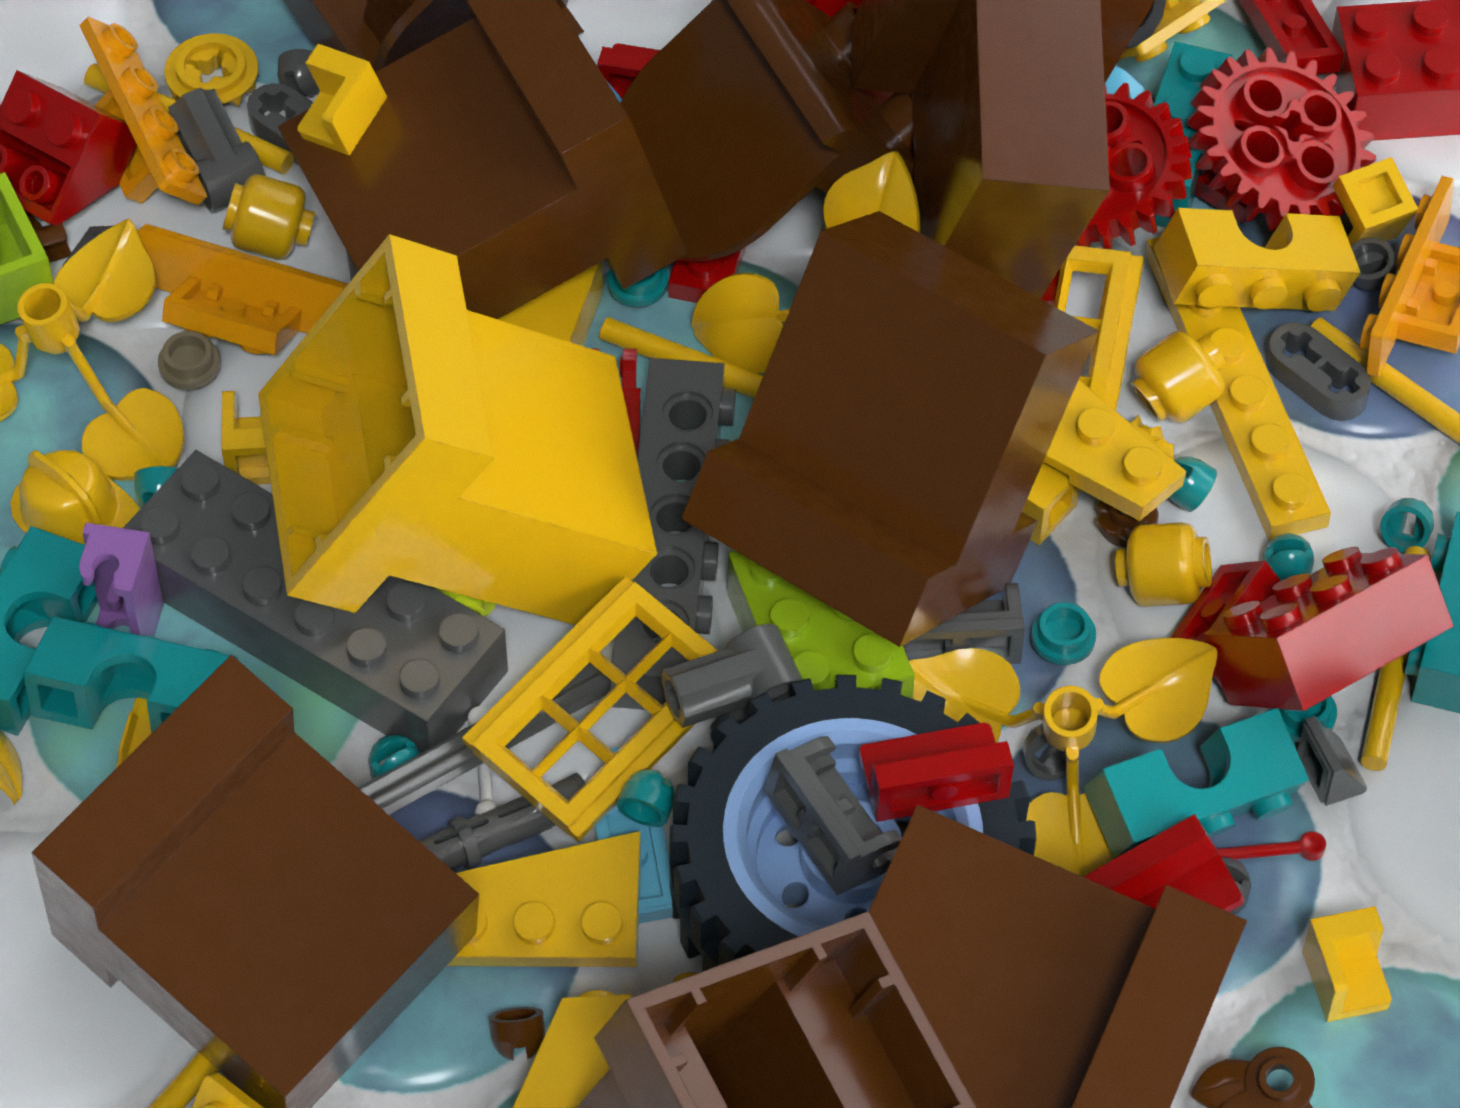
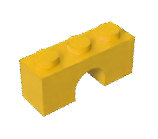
[1154,208,1361,312]

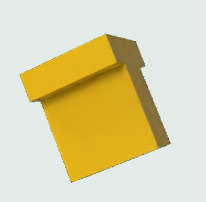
[258,234,657,625]

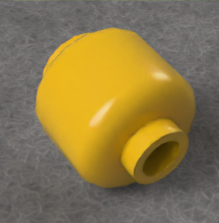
[222,174,315,260]
[1131,331,1227,423]
[1115,522,1212,607]

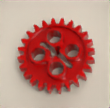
[1186,47,1376,230]
[1077,83,1192,250]

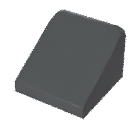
[1297,716,1367,806]

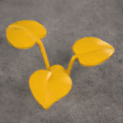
[691,151,920,374]
[0,218,185,481]
[909,638,1217,877]

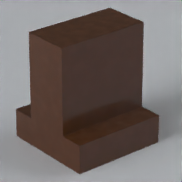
[277,0,688,319]
[851,0,1155,299]
[682,211,1099,647]
[31,655,479,1108]
[869,804,1247,1108]
[577,911,976,1108]

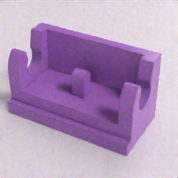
[79,523,164,637]

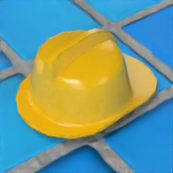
[10,450,140,545]

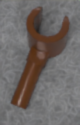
[24,210,71,263]

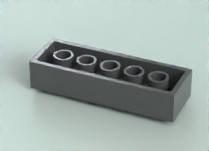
[123,449,508,753]

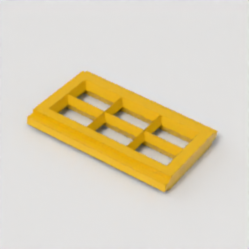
[1054,246,1144,412]
[462,576,718,842]

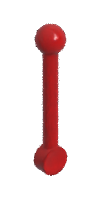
[1217,831,1326,861]

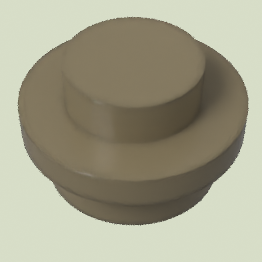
[158,331,220,390]

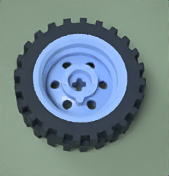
[669,675,1036,972]

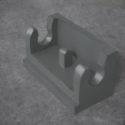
[903,583,1025,664]
[764,736,901,896]

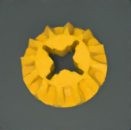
[164,33,260,107]

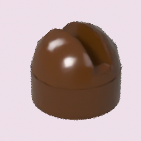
[488,1007,545,1061]

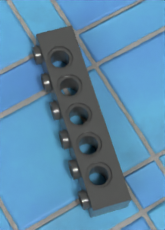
[611,358,736,710]

